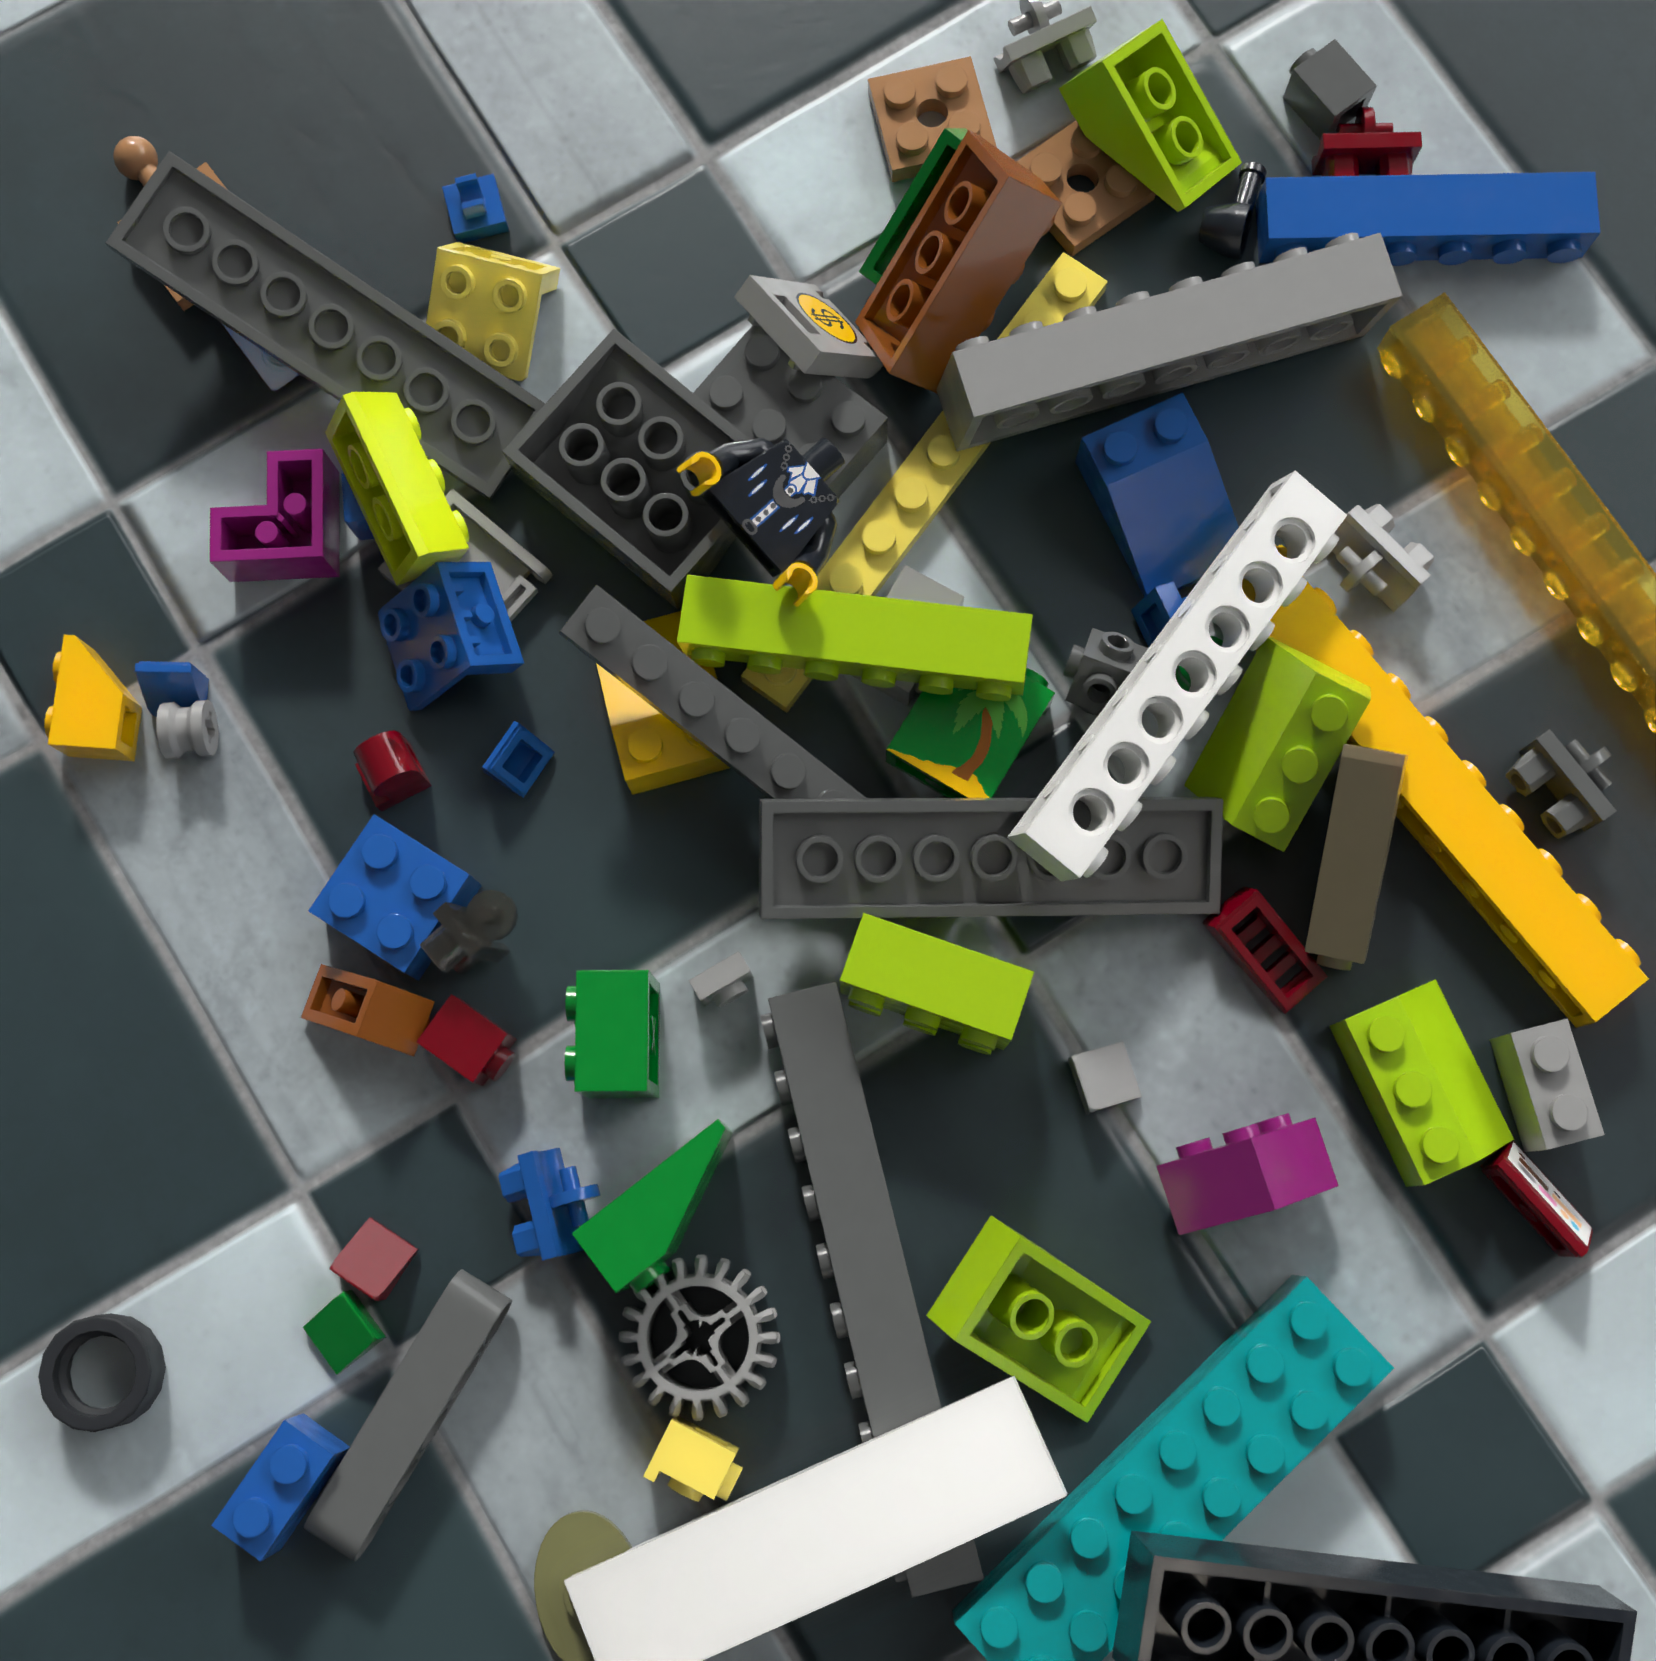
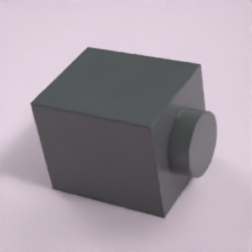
[1283,39,1377,140]

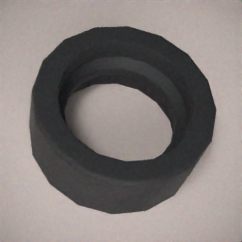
[38,1313,166,1432]

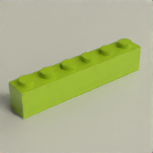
[677,575,1033,701]

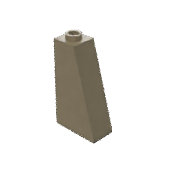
[1305,744,1408,971]

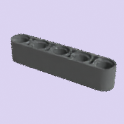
[304,1269,512,1562]

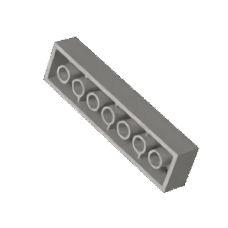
[937,233,1403,452]

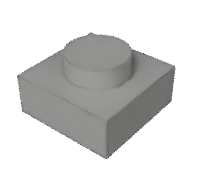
[688,951,754,1008]

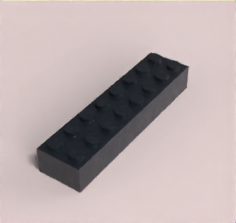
[1112,1530,1637,1661]

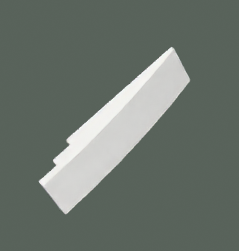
[564,1376,1068,1661]

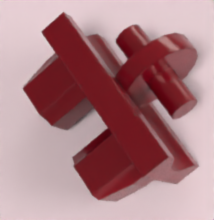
[1311,107,1422,176]

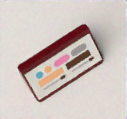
[1480,1141,1593,1258]

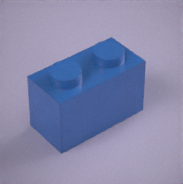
[211,1413,350,1562]

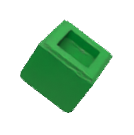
[303,1290,386,1375]

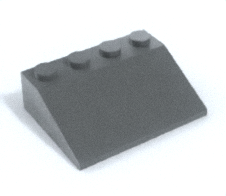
[502,329,750,610]

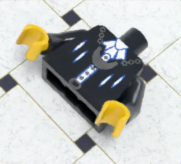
[677,438,845,607]

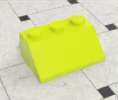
[325,392,469,586]

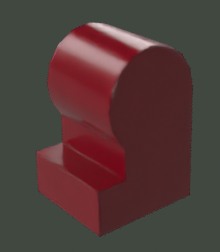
[353,730,432,812]

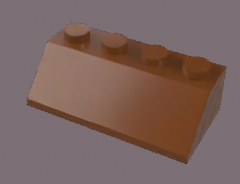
[855,130,1062,394]

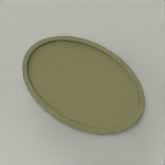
[534,1510,632,1661]

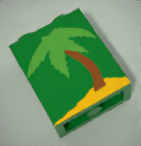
[886,668,1055,798]

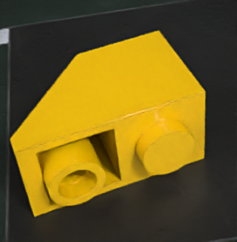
[44,634,142,761]

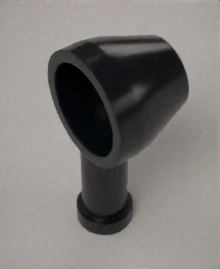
[1199,162,1267,260]

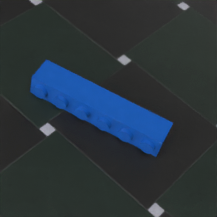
[1256,172,1600,266]

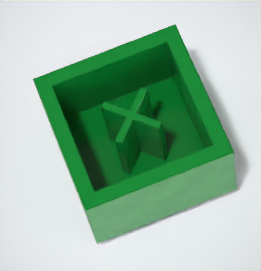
[564,970,660,1099]

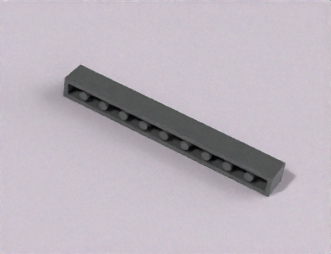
[760,982,984,1598]

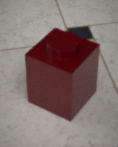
[416,994,517,1086]

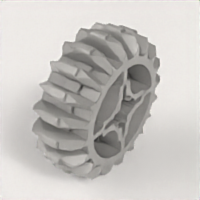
[619,1254,781,1421]

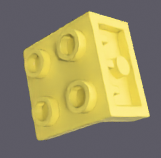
[426,242,560,381]

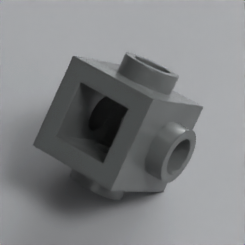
[1062,628,1148,716]

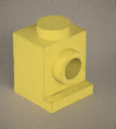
[643,1416,743,1502]

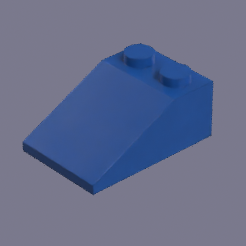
[1075,393,1239,597]

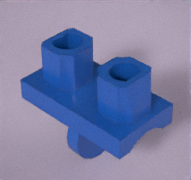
[498,1148,601,1261]

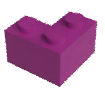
[210,449,340,582]
[1156,1113,1339,1235]

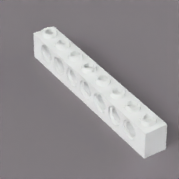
[1007,470,1347,881]

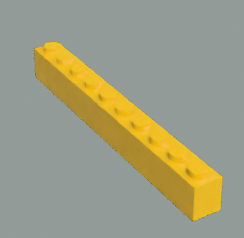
[1242,544,1649,1028]

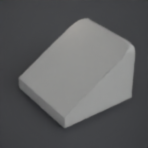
[1068,1041,1142,1114]

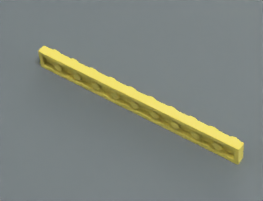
[741,252,1108,713]

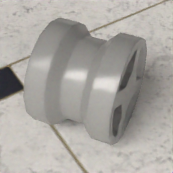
[156,700,219,759]

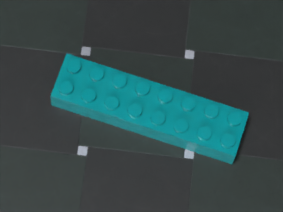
[952,1275,1394,1661]

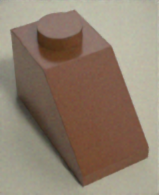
[301,964,435,1056]

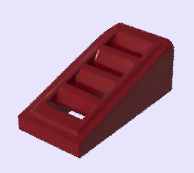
[1202,887,1328,1014]

